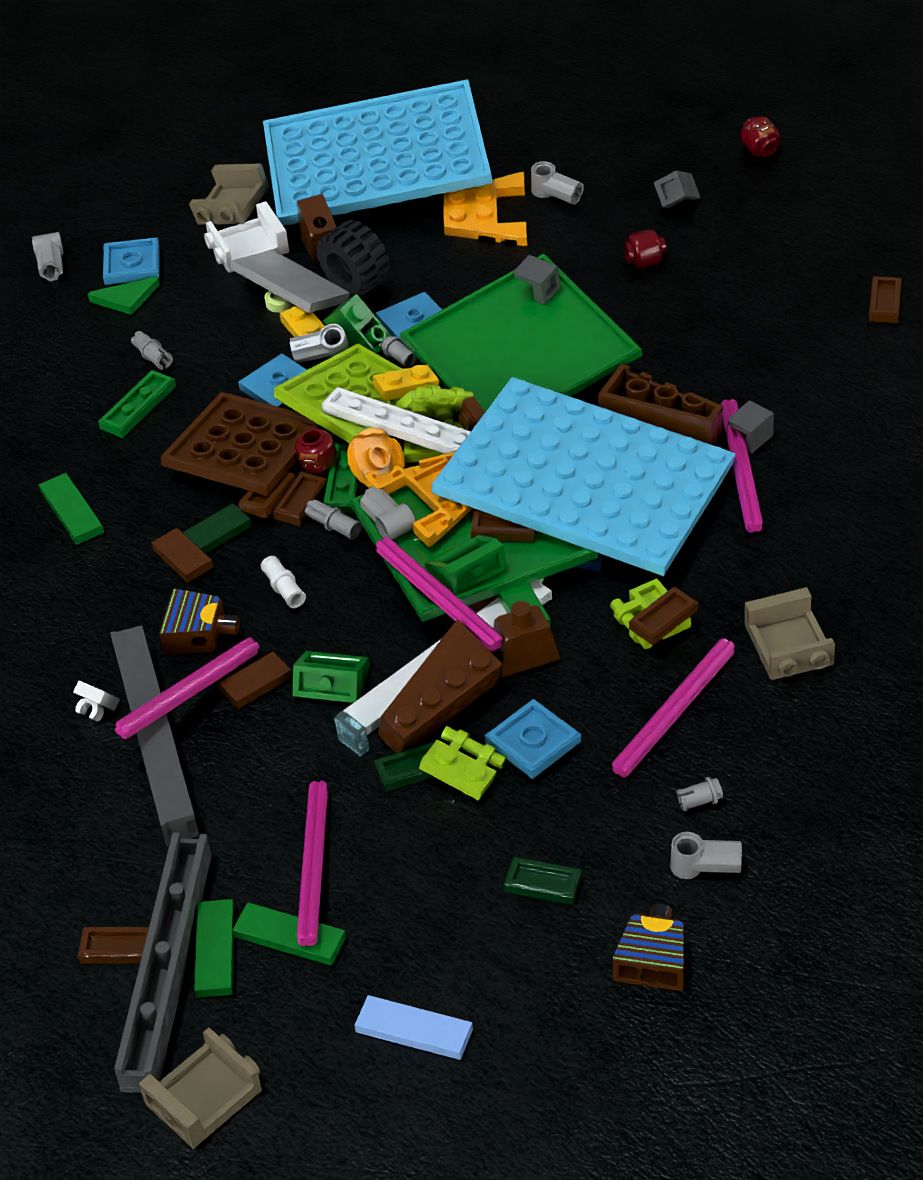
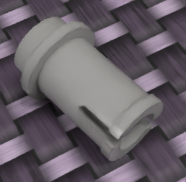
[382,336,418,368]
[676,777,723,811]

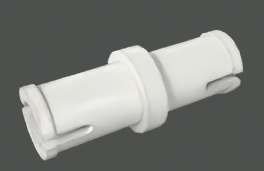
[261,556,306,608]

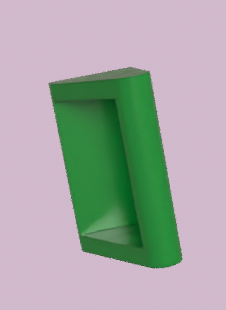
[425,535,507,595]
[293,651,370,703]

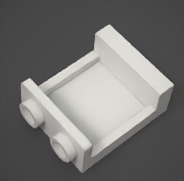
[204,201,289,273]

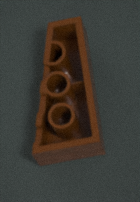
[598,363,723,446]
[377,619,502,753]

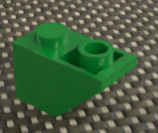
[323,294,391,354]

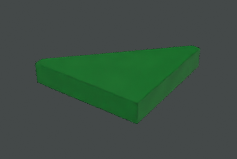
[88,276,160,315]

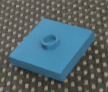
[103,238,160,285]
[376,292,442,347]
[238,353,306,409]
[485,699,581,779]

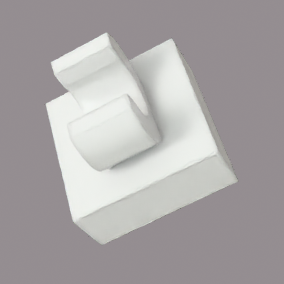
[73,681,120,721]

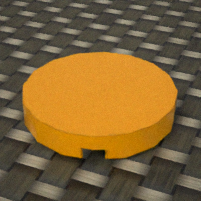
[347,428,405,484]

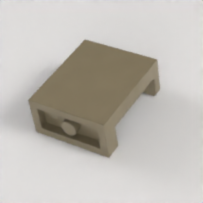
[189,164,270,225]
[744,587,835,680]
[139,1028,262,1149]

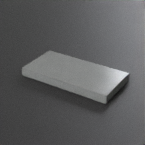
[231,250,350,313]

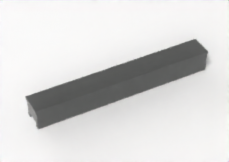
[110,625,199,846]
[114,833,212,1093]

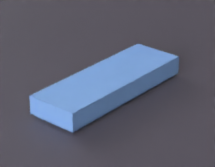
[355,995,473,1060]

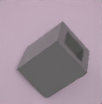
[654,171,700,208]
[514,255,561,305]
[728,400,774,454]

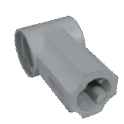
[531,161,584,205]
[32,232,64,281]
[290,324,350,364]
[360,486,416,540]
[670,832,742,879]

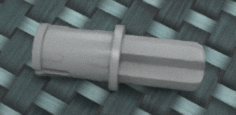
[131,331,173,370]
[305,500,362,540]

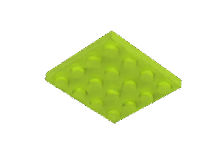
[274,344,402,443]

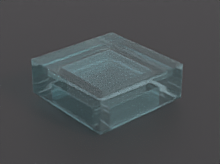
[334,711,369,757]

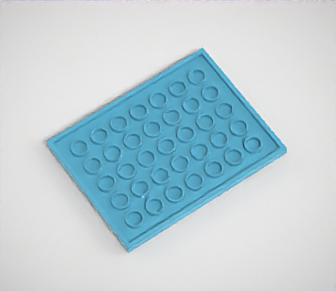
[263,79,493,225]
[432,377,735,576]

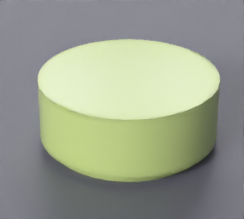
[265,291,293,312]

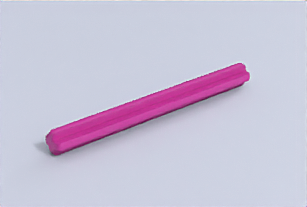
[721,399,763,533]
[376,537,503,652]
[115,638,259,739]
[612,638,735,777]
[297,781,328,946]

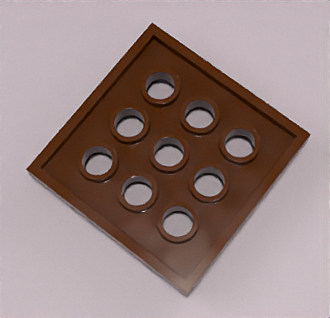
[161,392,325,496]

